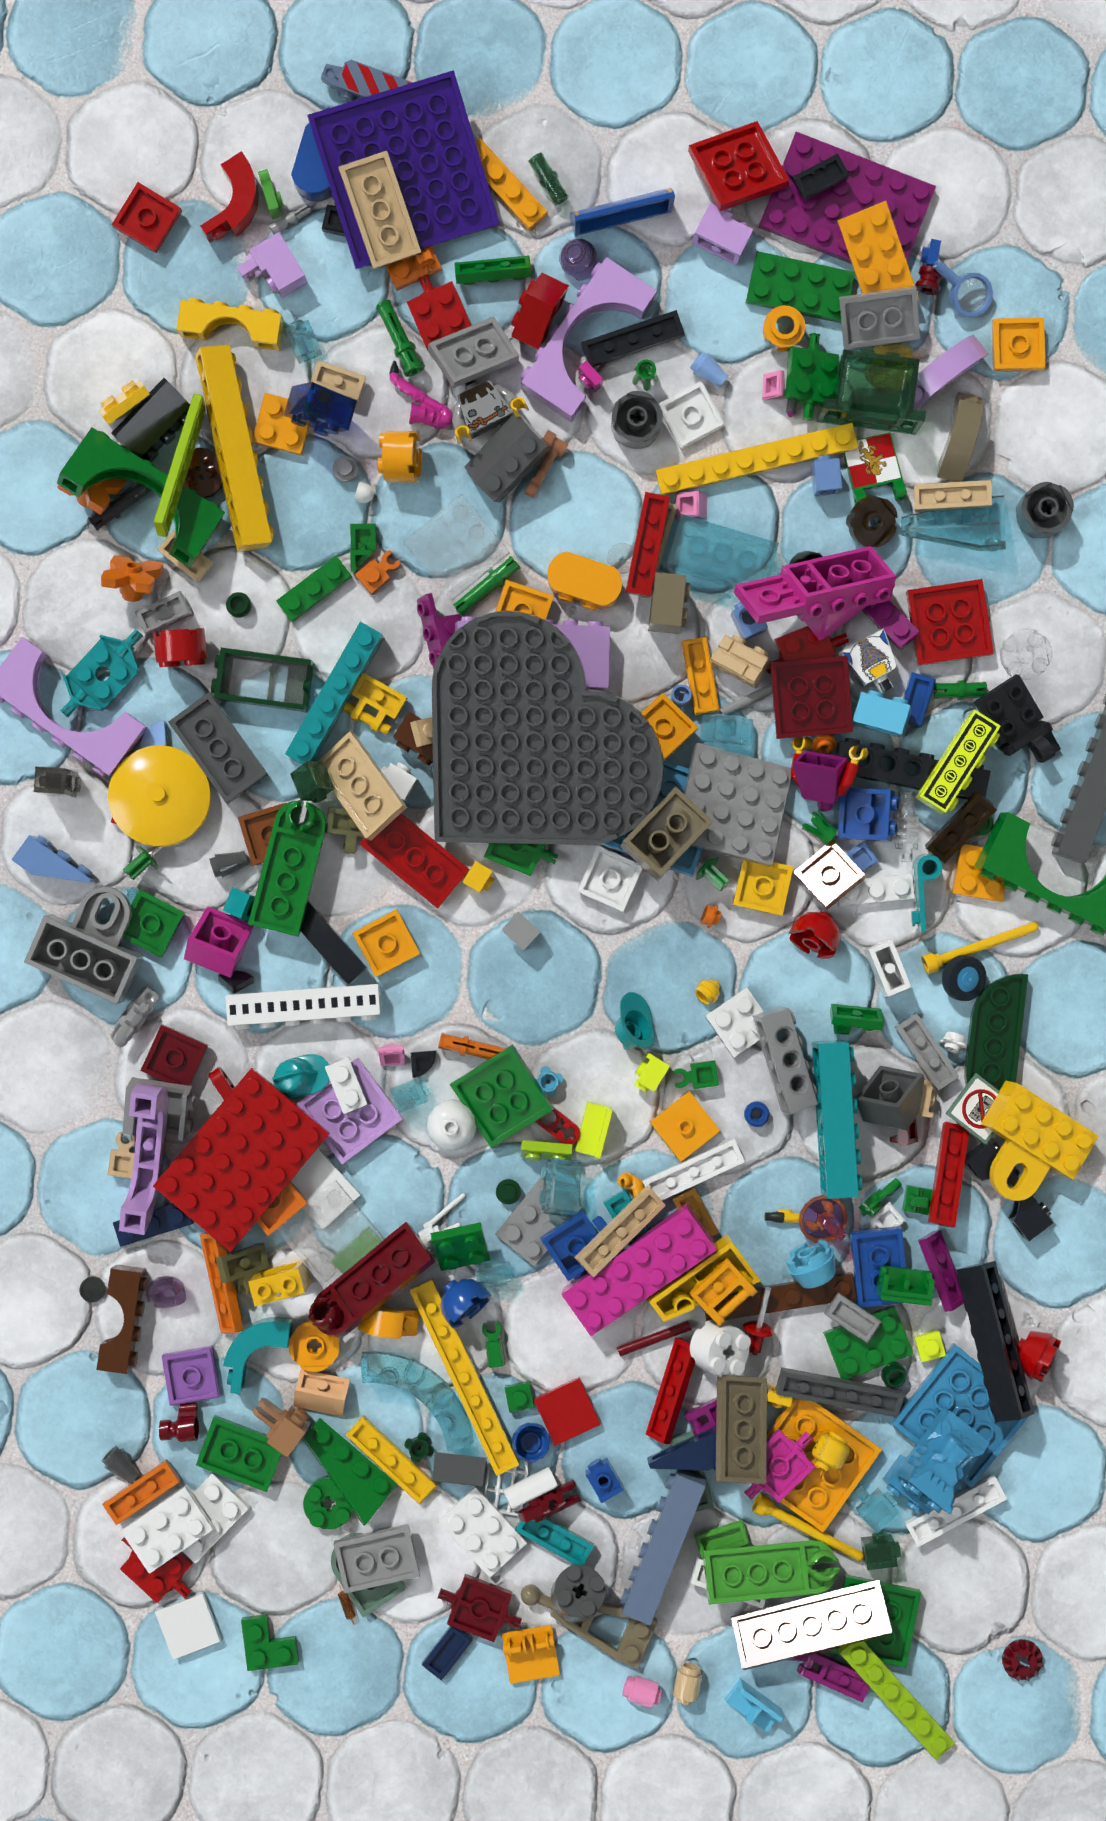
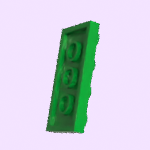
[745,251,855,323]

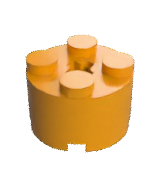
[378,431,422,483]

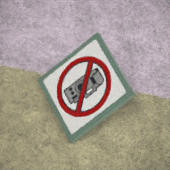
[945,1073,1000,1145]

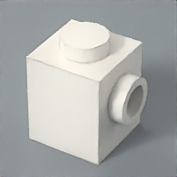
[381,762,418,802]

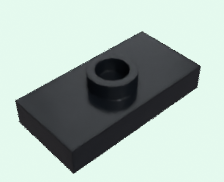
[792,154,850,202]

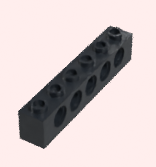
[835,738,991,800]

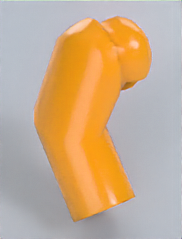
[618,1172,644,1199]

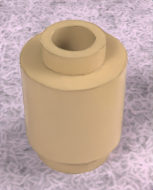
[673,1662,702,1705]

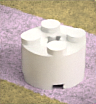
[690,1319,751,1378]

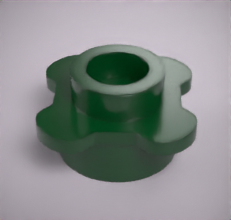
[404,1432,434,1462]

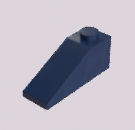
[647,1426,716,1471]

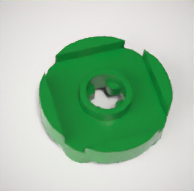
[303,1476,353,1530]

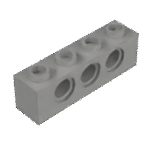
[753,1006,818,1115]

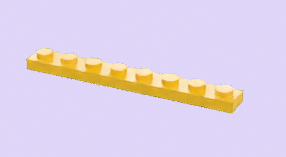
[655,423,858,495]
[409,1278,520,1476]

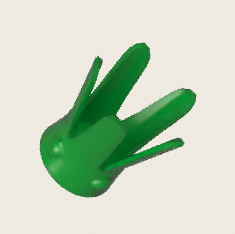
[632,359,658,391]
[802,808,838,845]

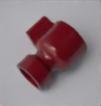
[159,1402,199,1442]

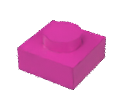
[578,361,603,392]

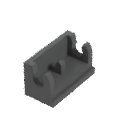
[432,1452,486,1487]

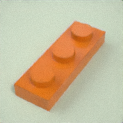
[102,1459,181,1525]

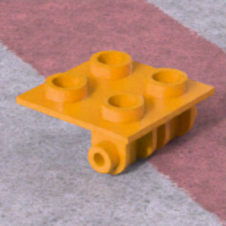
[502,1624,560,1684]

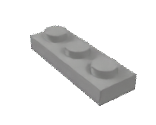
[895,1013,959,1091]

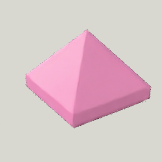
[762,370,785,400]
[378,1043,406,1067]

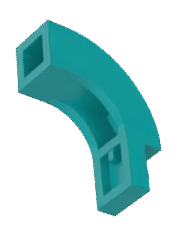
[223,1317,294,1394]

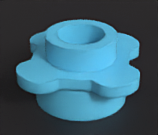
[536,1066,563,1096]

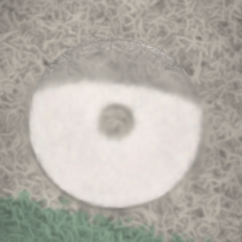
[607,543,634,574]

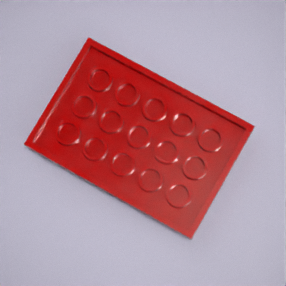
[153,1068,330,1252]

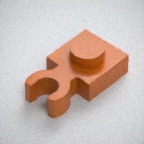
[355,550,401,595]

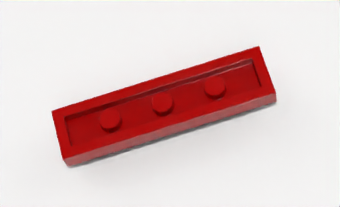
[625,492,670,598]
[928,1122,969,1228]
[646,1337,695,1444]

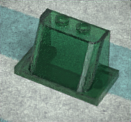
[816,349,926,435]

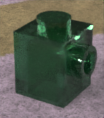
[290,761,335,803]
[860,1532,901,1570]

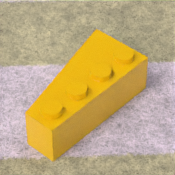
[647,1234,761,1322]

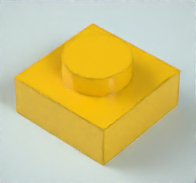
[767,1384,793,1408]

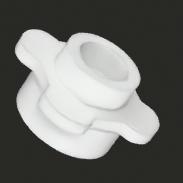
[939,1032,967,1053]

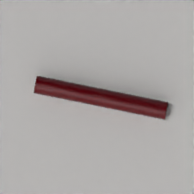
[617,1321,691,1357]

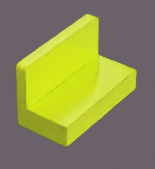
[575,1101,613,1159]

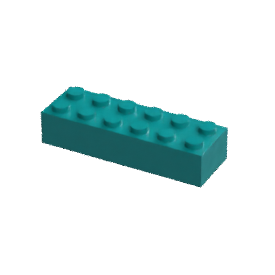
[812,1040,862,1199]

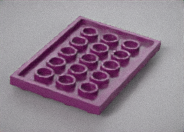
[758,132,936,264]

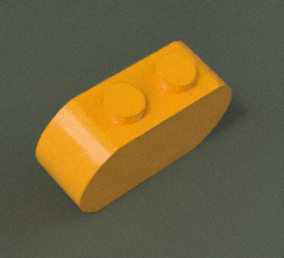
[548,551,622,611]

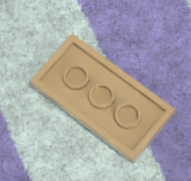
[338,151,421,270]
[314,731,407,841]

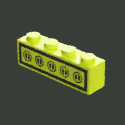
[916,710,1001,814]

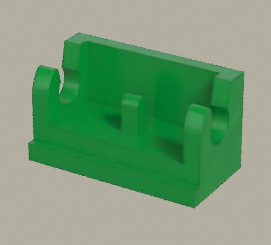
[876,1265,934,1306]

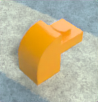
[358,1305,419,1339]

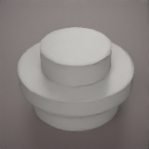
[333,456,358,482]

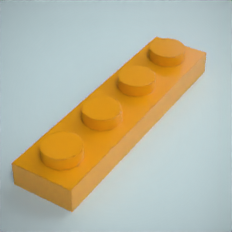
[475,138,548,231]

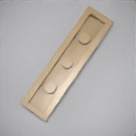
[574,1186,666,1277]

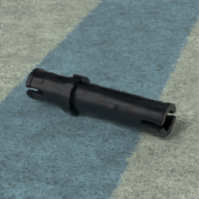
[88,482,152,531]

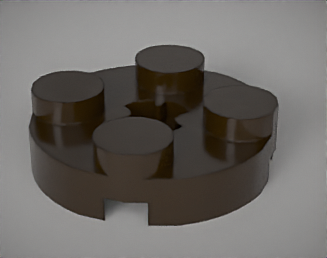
[846,495,898,547]

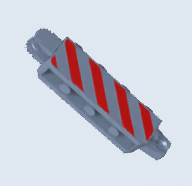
[321,59,413,103]

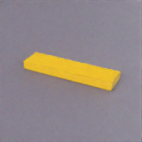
[345,1415,437,1505]

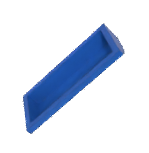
[570,188,675,236]

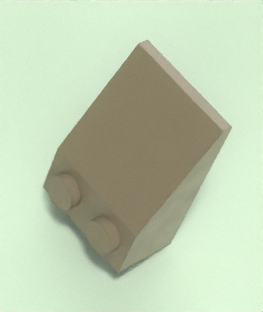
[621,786,713,882]

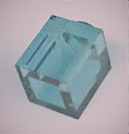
[285,320,322,364]

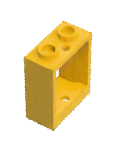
[248,1259,312,1307]

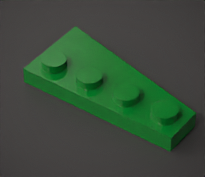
[302,1418,397,1526]

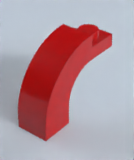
[200,151,259,243]

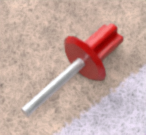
[743,1287,774,1355]

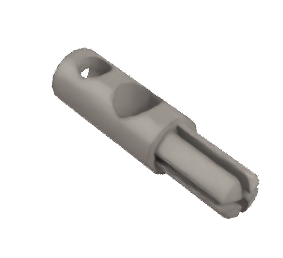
[269,204,312,234]

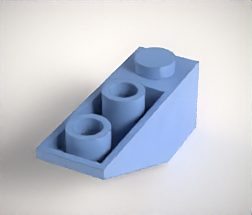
[11,834,96,883]

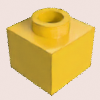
[463,861,495,893]

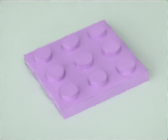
[297,1058,403,1164]

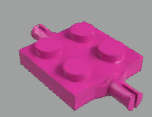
[744,1428,815,1503]

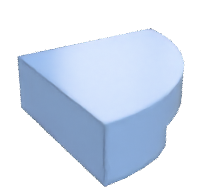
[141,721,167,748]

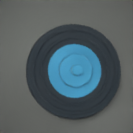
[942,955,986,1001]

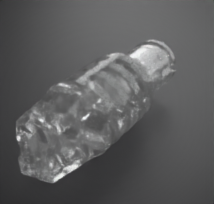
[895,792,919,862]

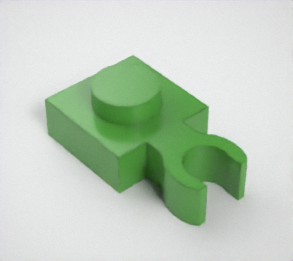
[258,169,284,219]

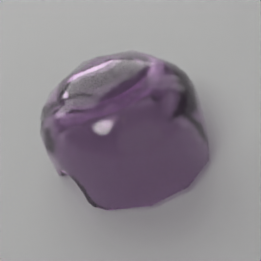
[559,238,600,281]
[146,1275,186,1308]

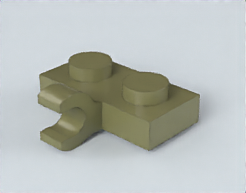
[326,807,364,854]
[216,1243,269,1294]

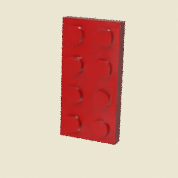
[359,813,470,909]

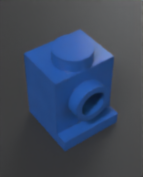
[585,1458,623,1503]

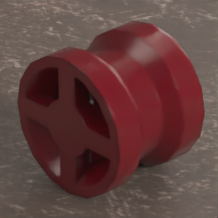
[915,265,943,295]

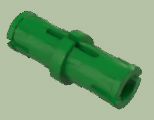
[934,680,987,700]

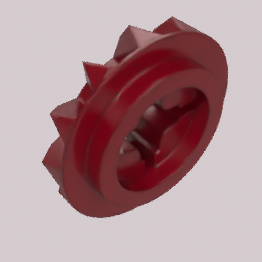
[1002,1639,1043,1681]

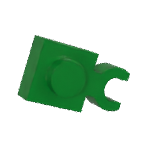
[673,1060,719,1089]

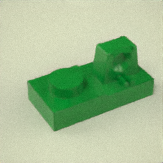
[830,1004,884,1035]
[902,1185,933,1215]

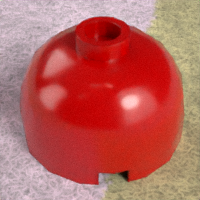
[789,911,841,959]

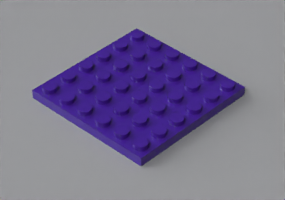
[307,70,500,270]

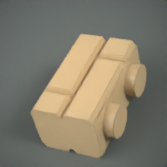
[710,635,771,689]

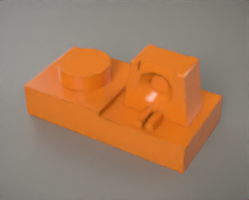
[386,246,442,291]

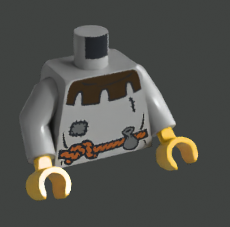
[452,379,529,444]

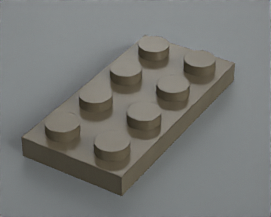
[715,1375,767,1484]

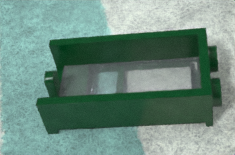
[211,647,314,713]

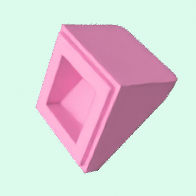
[676,491,707,519]

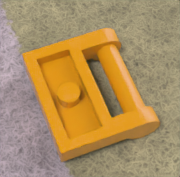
[689,1258,758,1326]

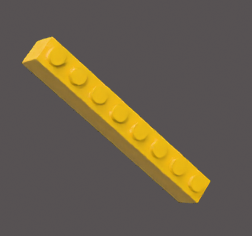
[195,344,274,552]

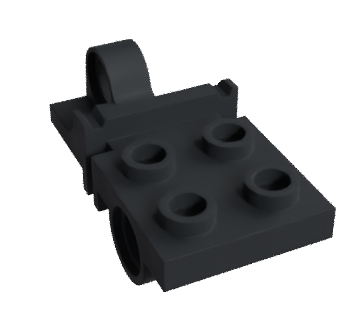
[974,674,1061,763]

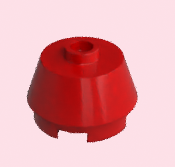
[1017,1331,1062,1382]

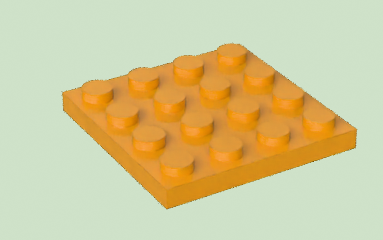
[767,1398,882,1533]

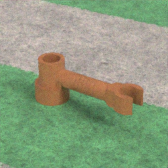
[525,430,569,498]

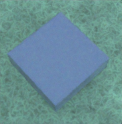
[845,840,879,872]

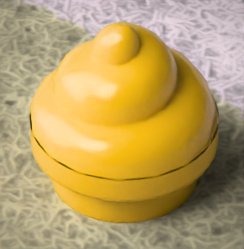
[694,980,720,1005]

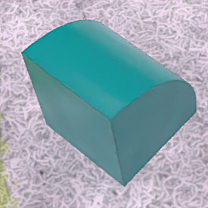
[223,887,255,921]

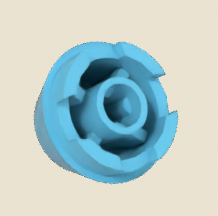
[785,1240,836,1288]

